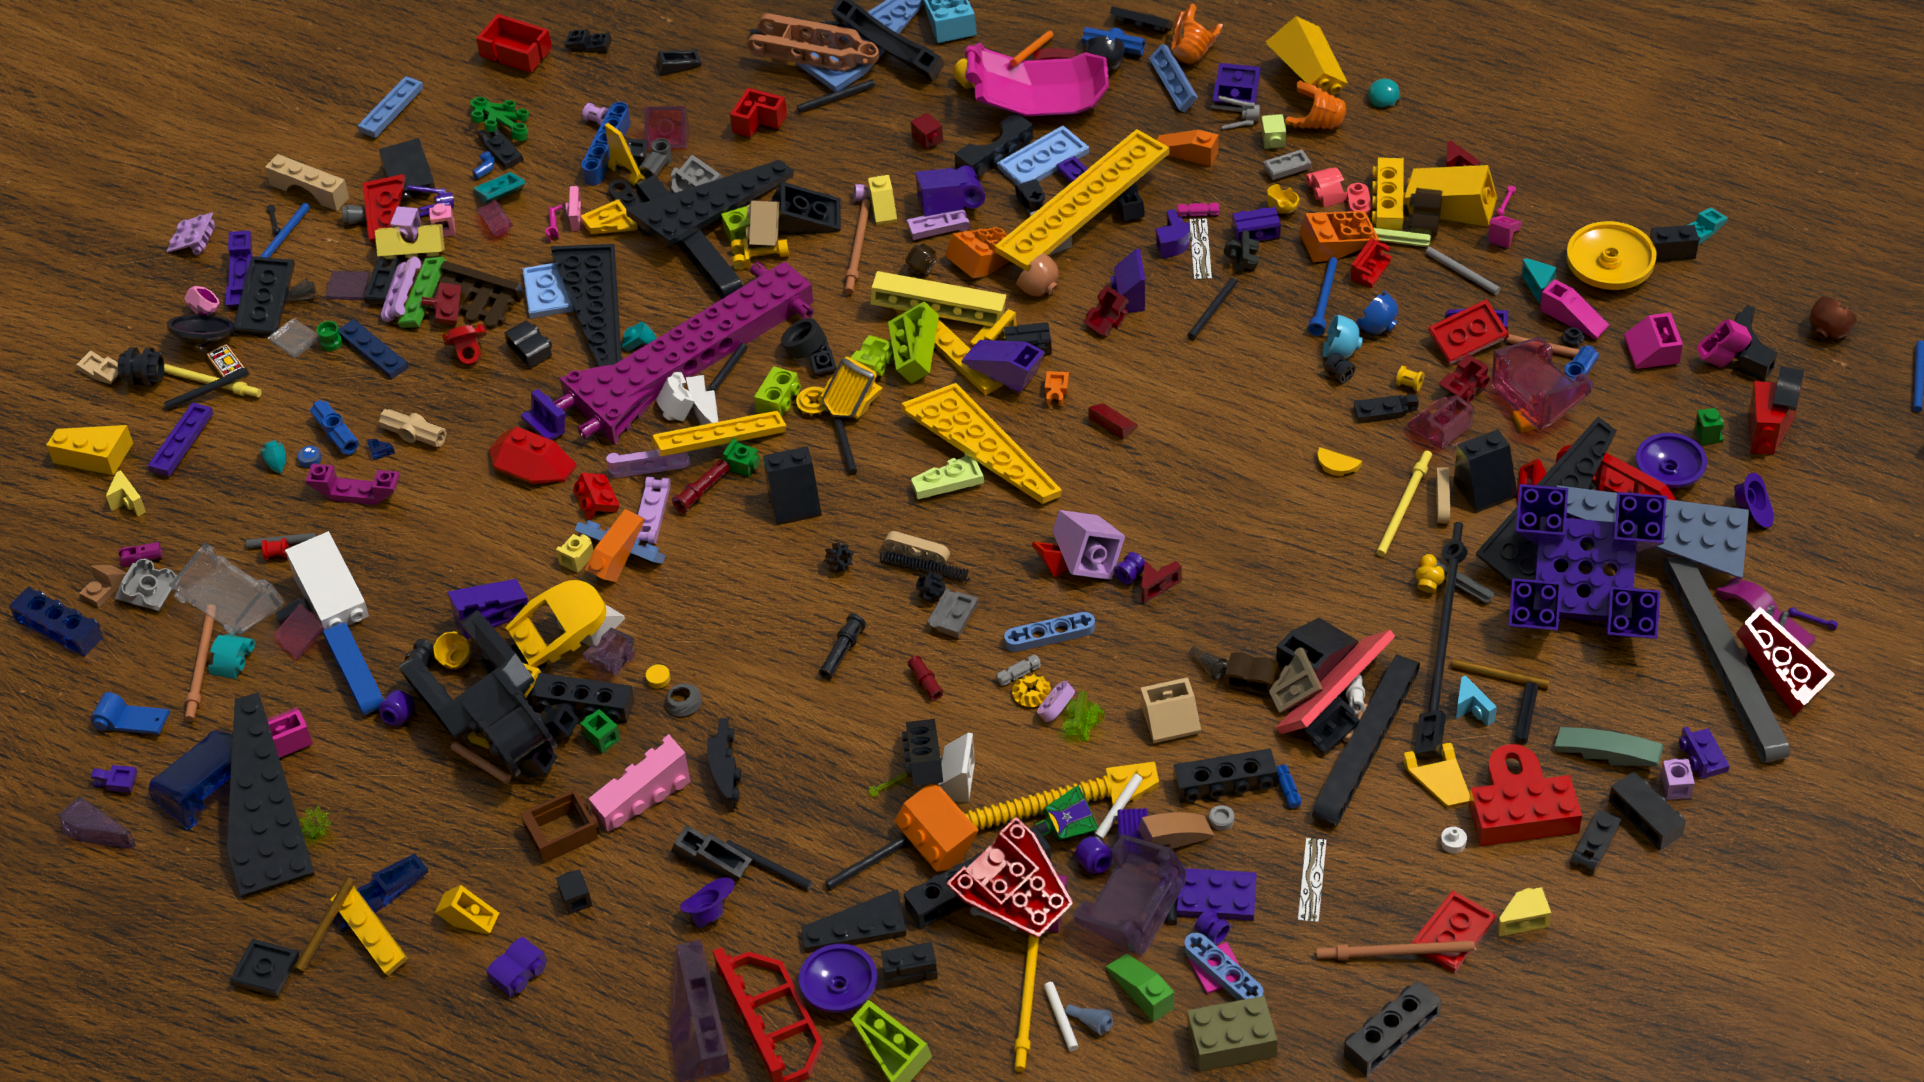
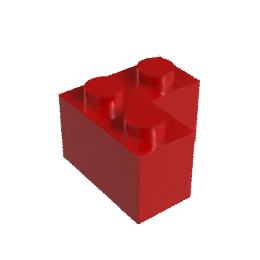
[730,88,787,137]

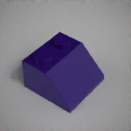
[1110,249,1145,313]

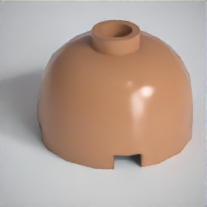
[1016,253,1059,297]

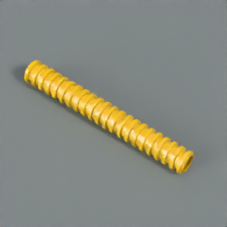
[963,776,1112,830]

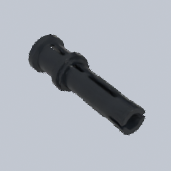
[819,614,867,680]

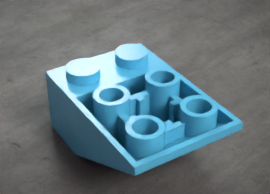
[923,0,977,43]

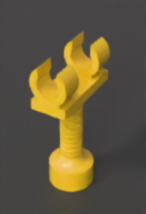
[731,238,789,270]

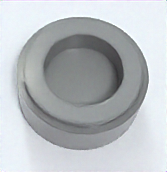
[1209,805,1234,831]

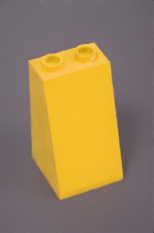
[1266,16,1348,96]
[1403,165,1497,227]

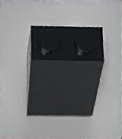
[379,138,435,202]
[1453,429,1518,513]
[763,446,822,525]

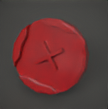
[442,324,487,365]

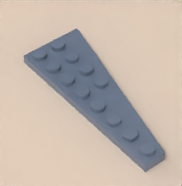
[1557,486,1749,580]

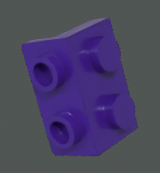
[521,389,566,440]

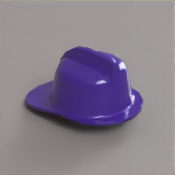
[1734,473,1774,528]
[680,878,735,928]

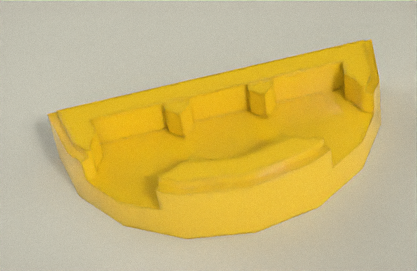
[1317,447,1362,476]

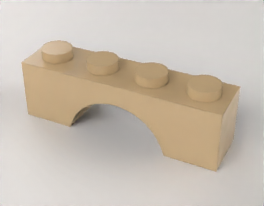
[265,154,349,211]

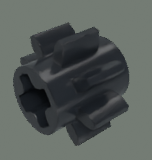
[824,543,854,572]
[916,571,945,602]

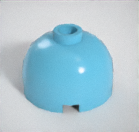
[1323,314,1362,359]

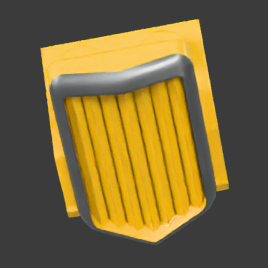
[820,357,883,419]

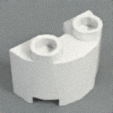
[656,372,695,422]

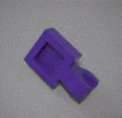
[91,765,138,793]

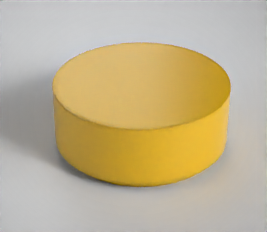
[646,664,670,689]

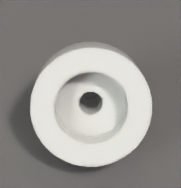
[1441,827,1467,853]

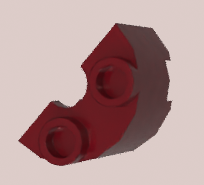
[1083,285,1129,336]
[1439,353,1490,404]

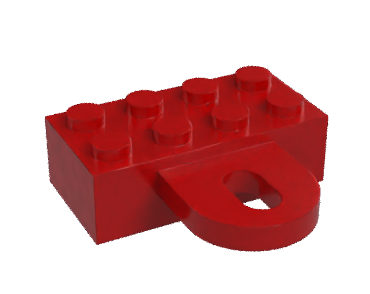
[1469,744,1582,846]

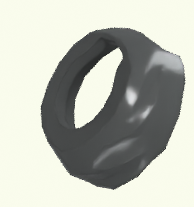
[665,683,702,717]

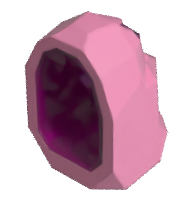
[184,286,220,316]

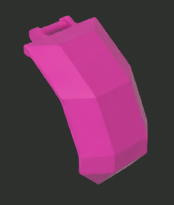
[965,42,1109,116]

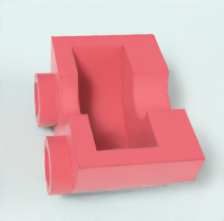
[1305,167,1348,207]

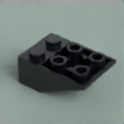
[1276,617,1358,682]

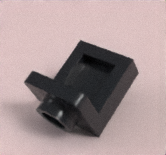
[626,138,648,167]

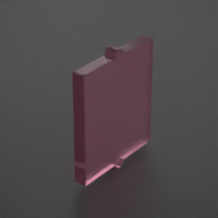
[274,604,324,659]

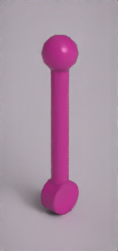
[1496,186,1516,216]

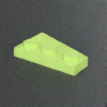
[911,454,984,499]

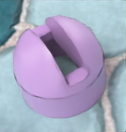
[853,184,869,201]

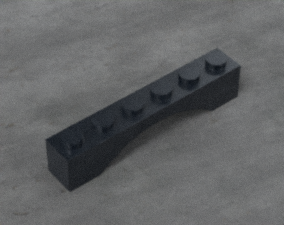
[831,0,944,81]

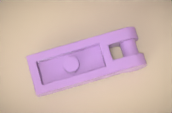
[907,209,971,240]

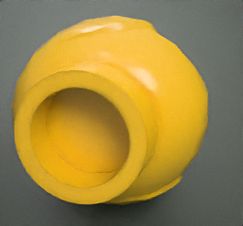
[1415,554,1445,593]

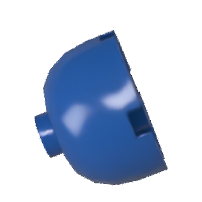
[1356,290,1398,335]

